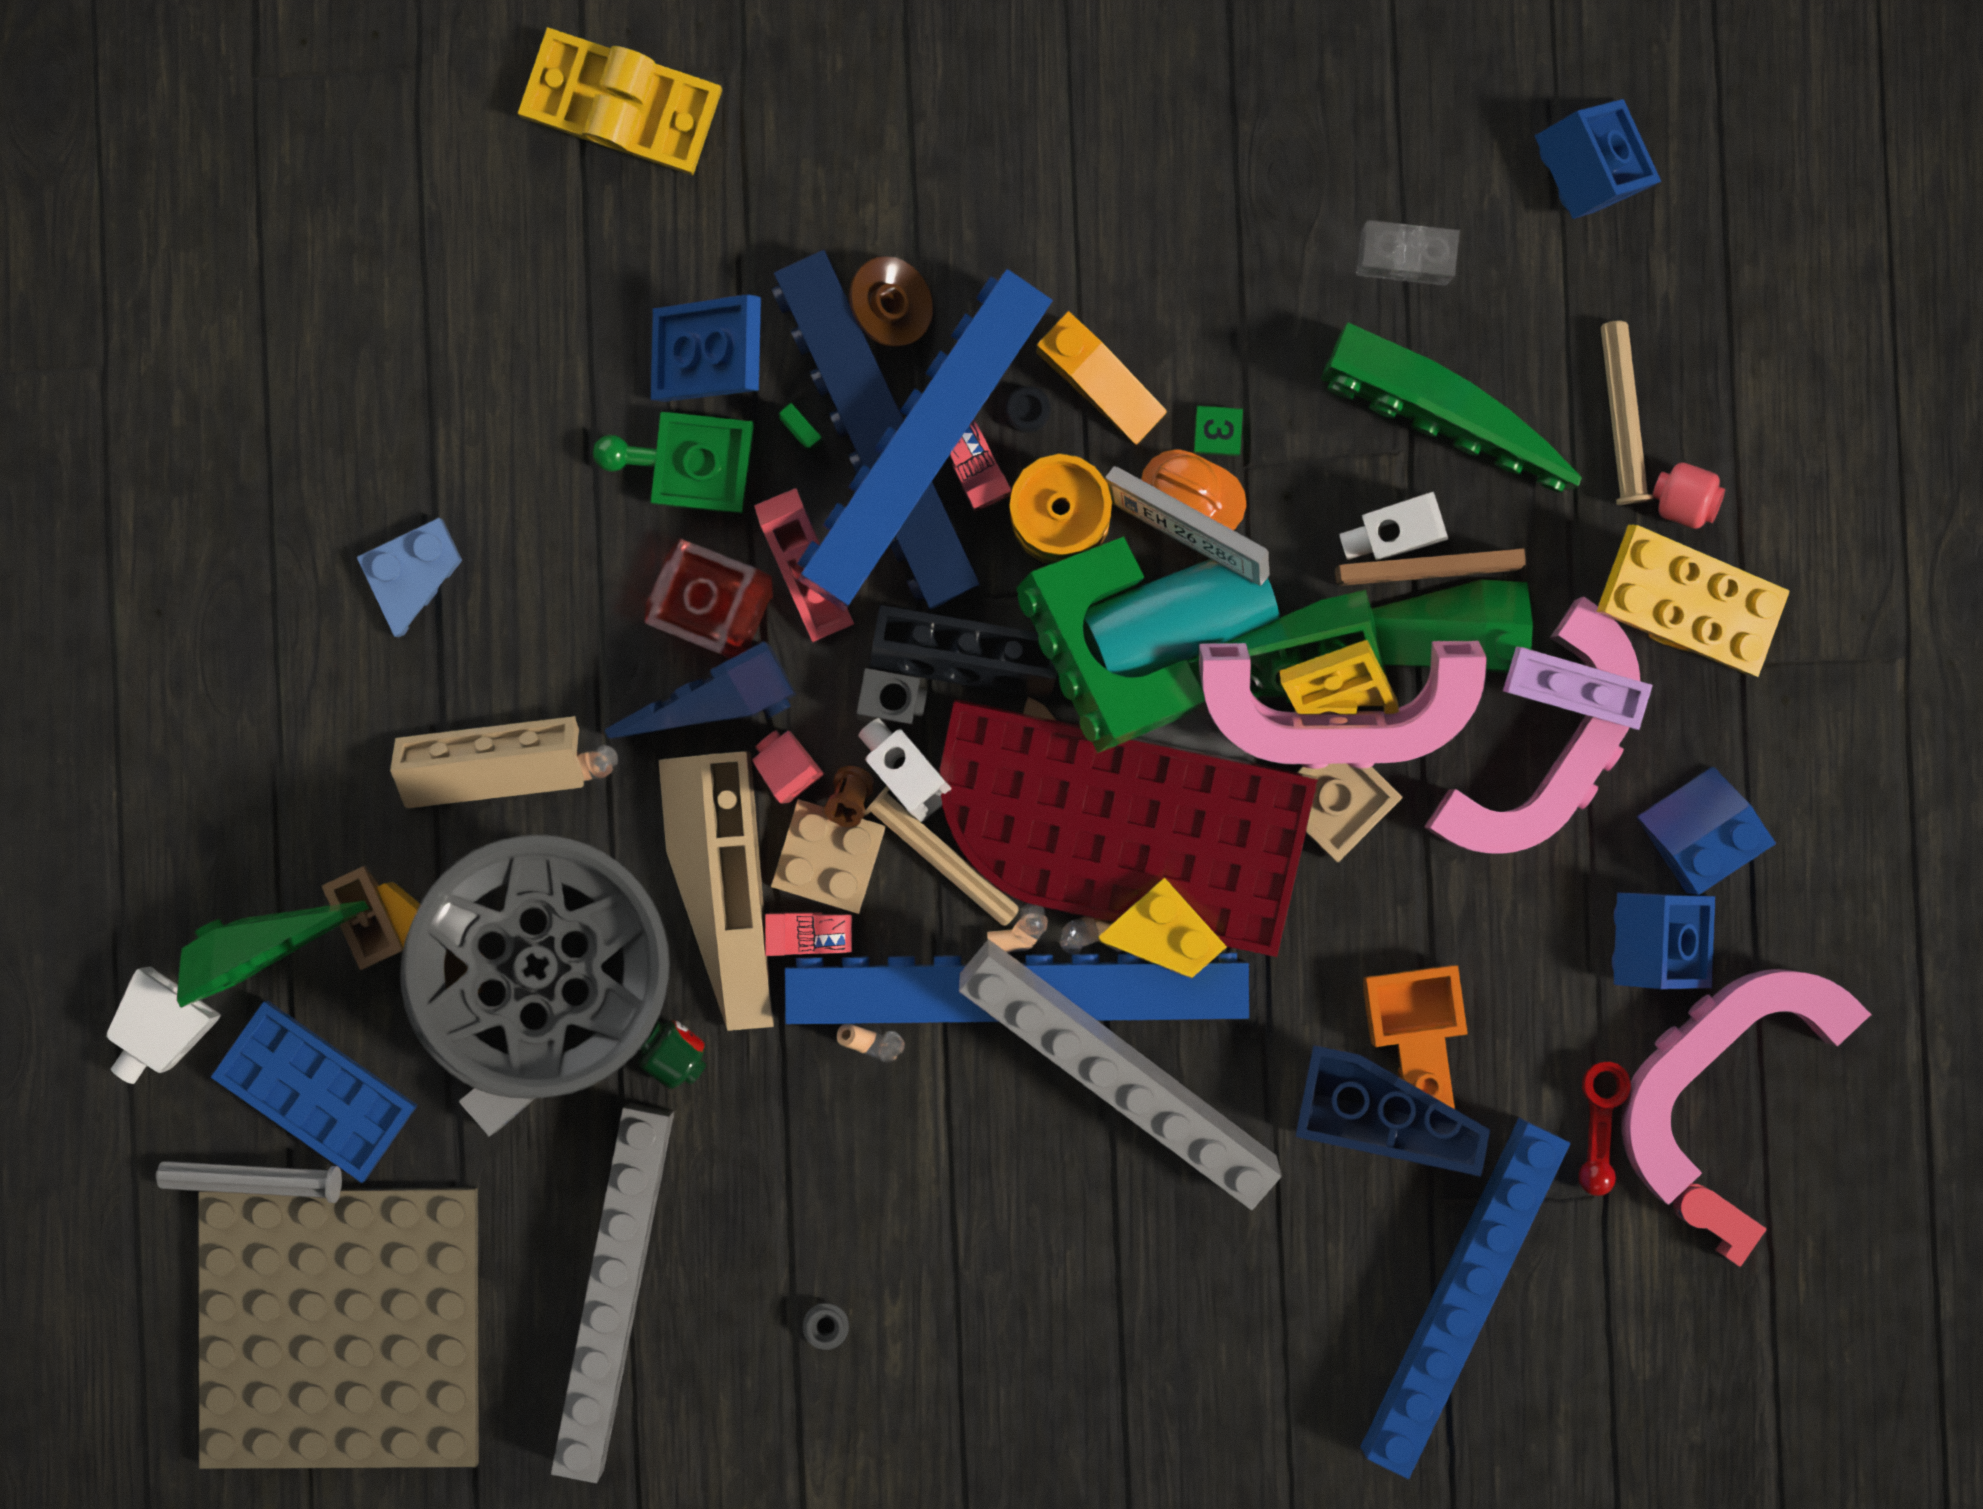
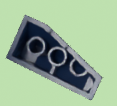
[604,641,797,739]
[1296,1045,1490,1176]

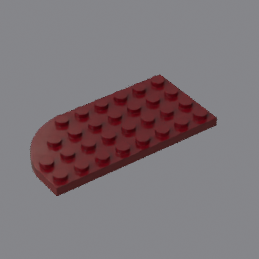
[940,699,1318,957]

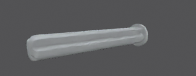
[156,1161,342,1203]

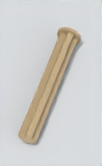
[1601,321,1653,505]
[865,786,1019,926]

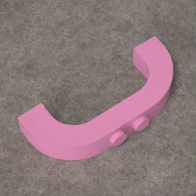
[1424,597,1640,853]
[1199,641,1486,769]
[1621,969,1871,1205]

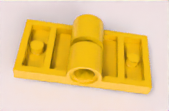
[518,27,722,176]
[1596,525,1790,677]

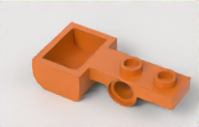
[1363,965,1468,1109]

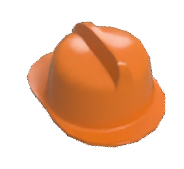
[1141,449,1246,530]

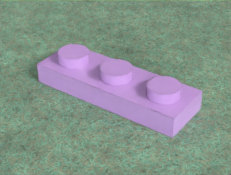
[1503,646,1653,730]

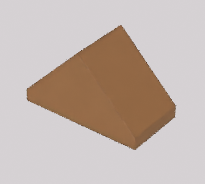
[322,866,403,970]

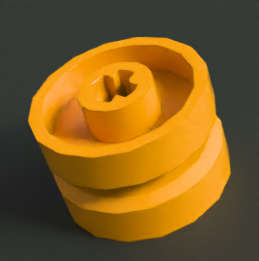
[1010,454,1112,564]

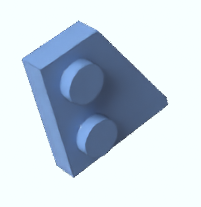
[357,518,462,638]

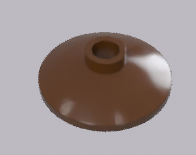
[849,256,933,347]

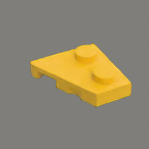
[1279,640,1400,714]
[1097,878,1226,979]

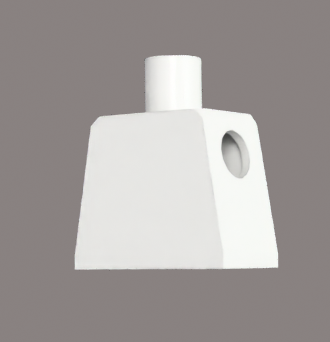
[1339,492,1448,561]
[858,718,952,823]
[106,966,222,1084]

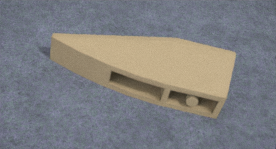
[659,751,774,1031]

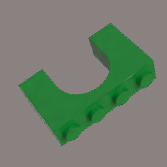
[1016,537,1206,753]

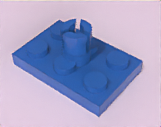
[651,294,761,402]

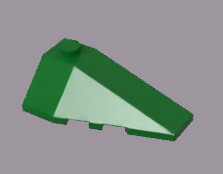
[1371,580,1533,673]
[1188,590,1388,703]
[176,901,369,1008]

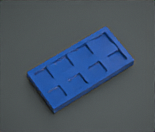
[211,1000,418,1183]

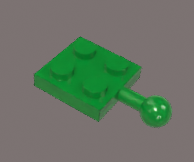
[593,412,753,514]

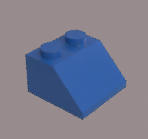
[1535,99,1662,219]
[1636,767,1776,895]
[1612,893,1715,989]

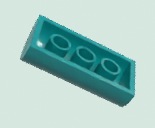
[1083,559,1280,678]

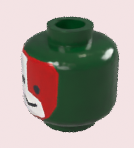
[637,1020,706,1089]

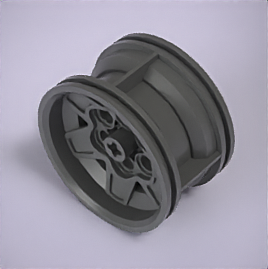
[400,835,669,1099]

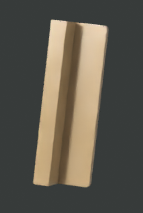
[390,716,584,808]

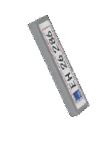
[1105,467,1270,587]

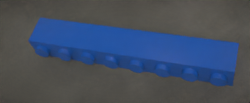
[797,269,1053,611]
[1360,1117,1571,1479]

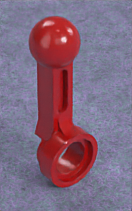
[1578,1062,1631,1196]

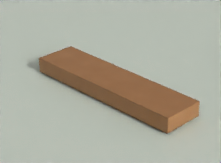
[1335,549,1526,586]

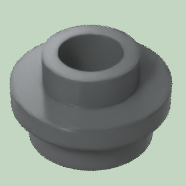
[803,1303,849,1350]

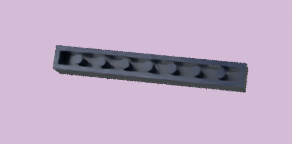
[771,250,980,610]

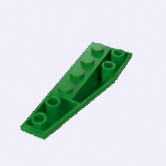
[1320,323,1582,493]

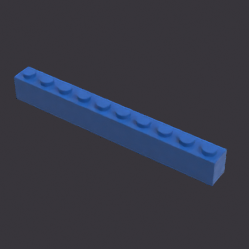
[785,952,1249,1024]

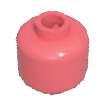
[1652,462,1726,529]

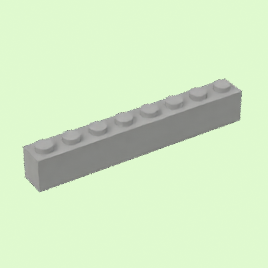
[959,939,1282,1210]
[551,1102,674,1483]

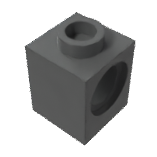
[857,668,928,725]

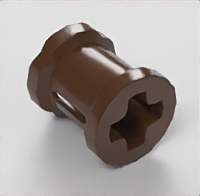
[824,766,875,827]

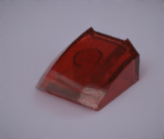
[644,538,773,659]

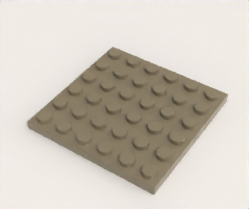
[199,1188,479,1469]

